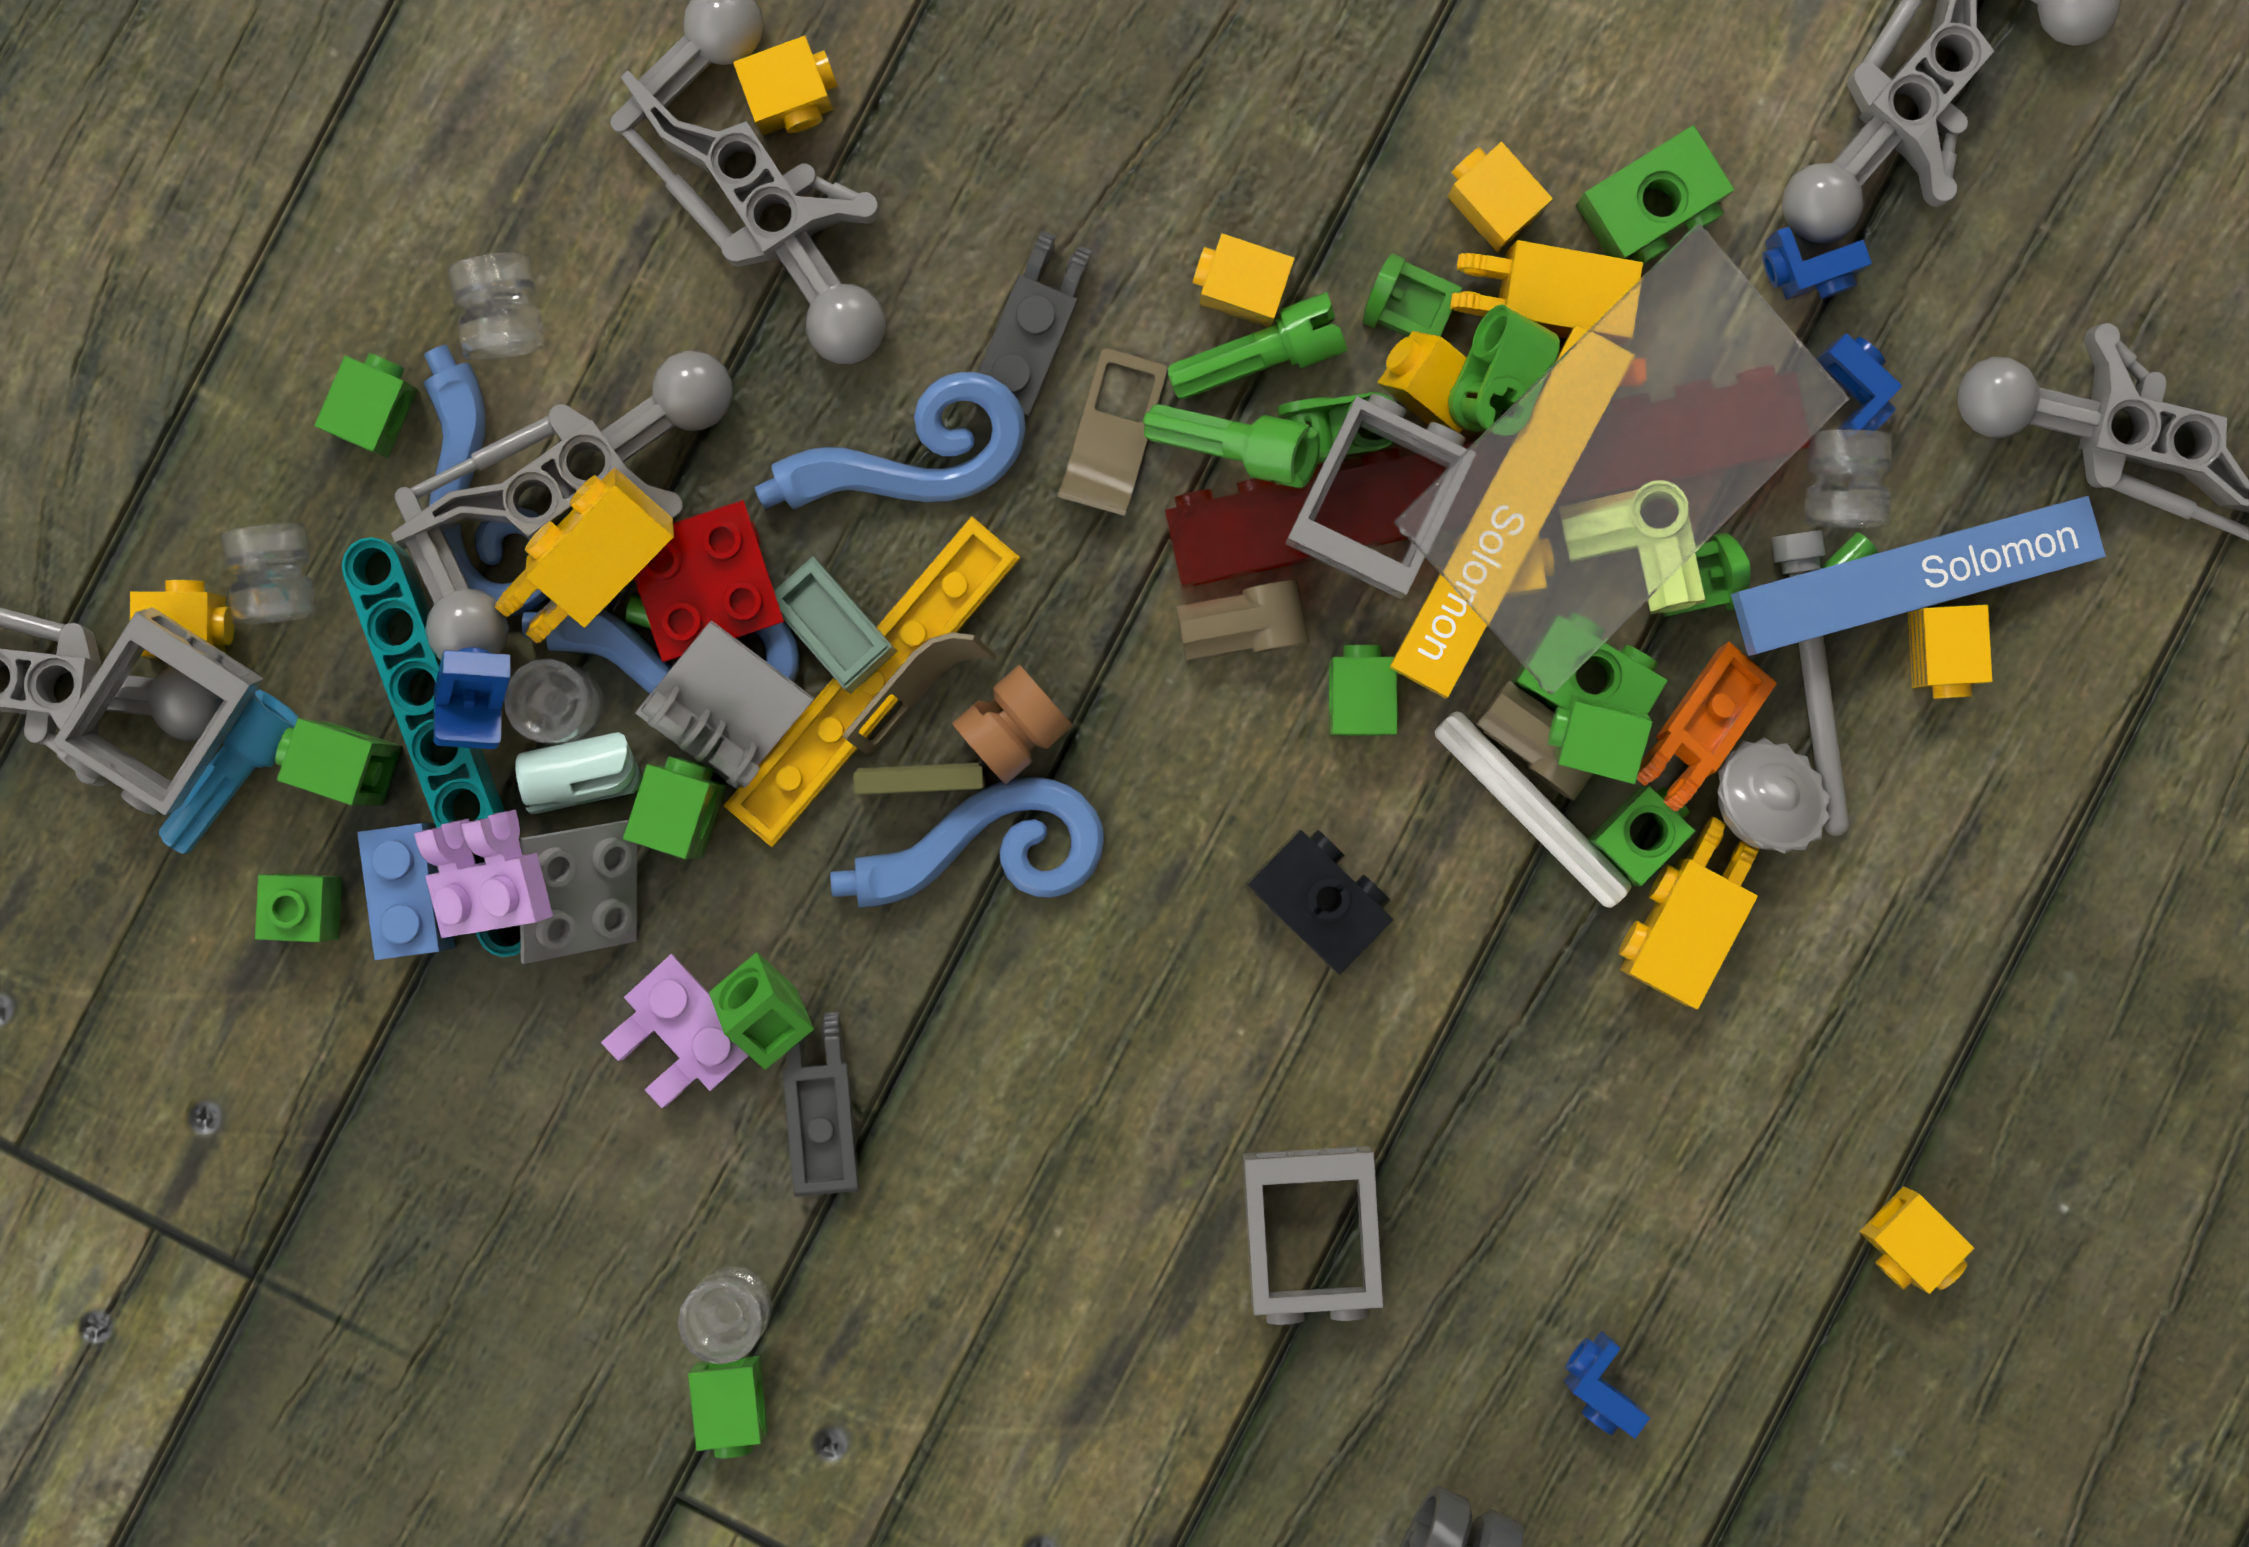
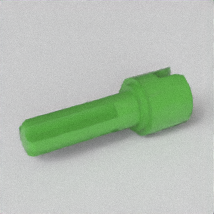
[1168,292,1348,399]
[1143,404,1320,488]

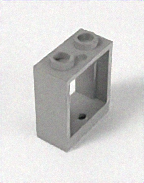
[1285,394,1475,599]
[51,607,264,815]
[1242,1146,1383,1325]

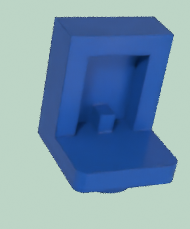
[1762,226,1872,300]
[1815,333,1902,439]
[433,647,510,749]
[1564,1331,1650,1439]

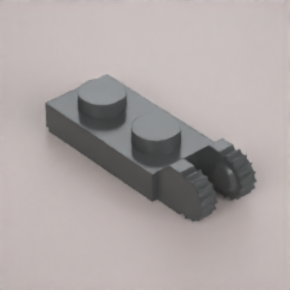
[978,231,1093,418]
[782,1012,860,1197]

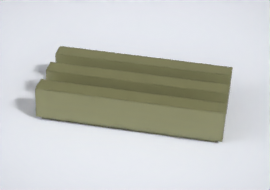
[853,763,986,795]

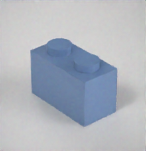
[357,823,455,960]

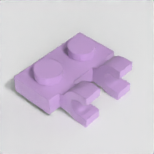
[414,809,553,938]
[601,954,749,1108]

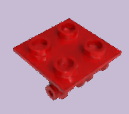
[634,500,785,662]

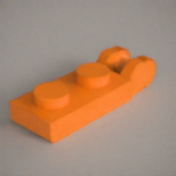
[1637,641,1777,812]

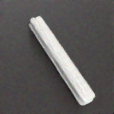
[1434,711,1632,908]

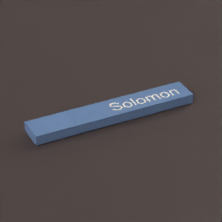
[1731,496,2106,656]

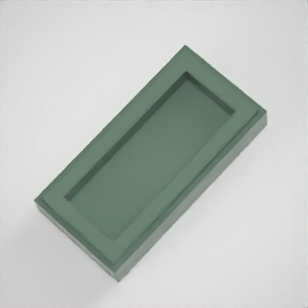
[775,556,898,694]

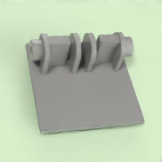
[635,620,814,789]
[519,820,637,964]

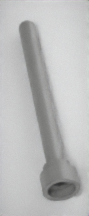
[1771,530,1849,836]

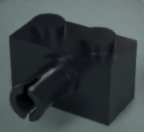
[1245,829,1394,975]

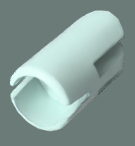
[515,732,643,814]

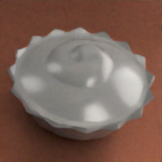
[1717,737,1831,854]

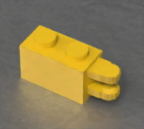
[1450,240,1643,347]
[494,467,674,643]
[1619,816,1760,1010]

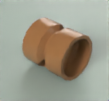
[952,665,1073,785]

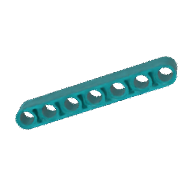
[342,537,521,957]

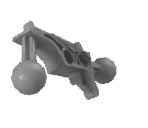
[610,0,886,364]
[1782,0,2121,244]
[1958,323,2249,541]
[391,351,733,660]
[0,607,224,786]

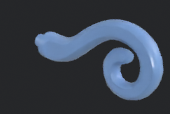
[423,345,547,617]
[755,372,1026,510]
[522,600,800,694]
[830,777,1104,908]

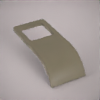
[1057,348,1167,516]
[843,632,997,756]

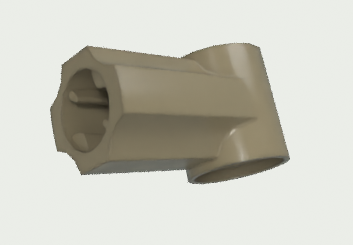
[1176,580,1309,661]
[1475,680,1594,801]

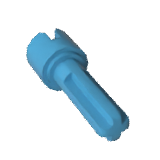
[159,689,299,854]

